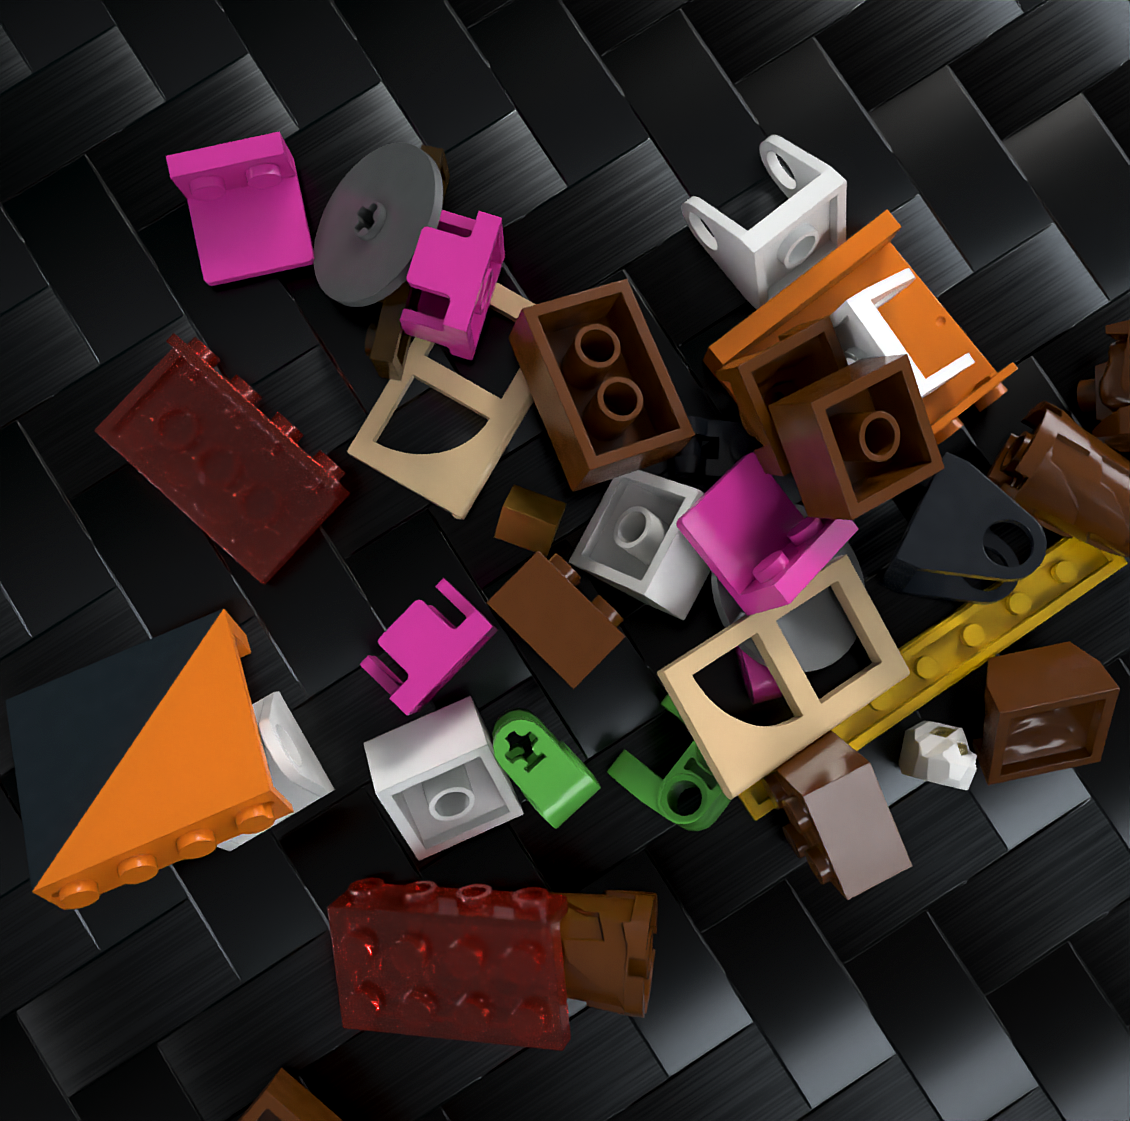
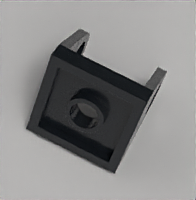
[879,452,1047,605]

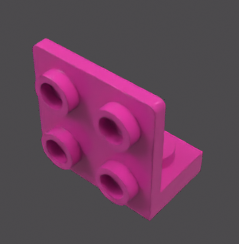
[166,131,315,286]
[676,453,859,616]

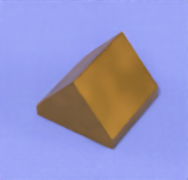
[494,484,567,557]

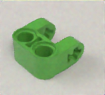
[607,694,731,831]
[492,707,601,829]

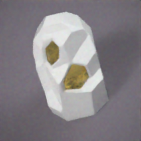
[899,721,977,790]

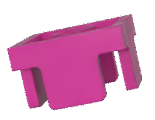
[400,210,505,360]
[360,578,498,715]

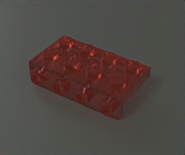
[94,333,350,584]
[327,878,571,1051]

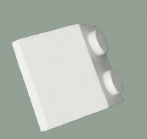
[569,470,711,620]
[363,696,524,861]

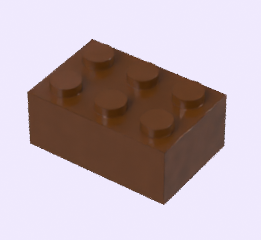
[508,279,695,492]

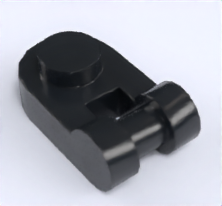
[672,416,763,480]

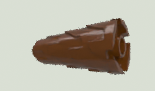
[986,401,1130,558]
[425,890,658,1018]

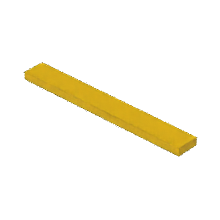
[737,536,1128,821]

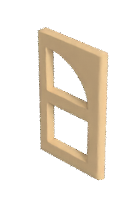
[347,283,536,520]
[657,554,910,800]

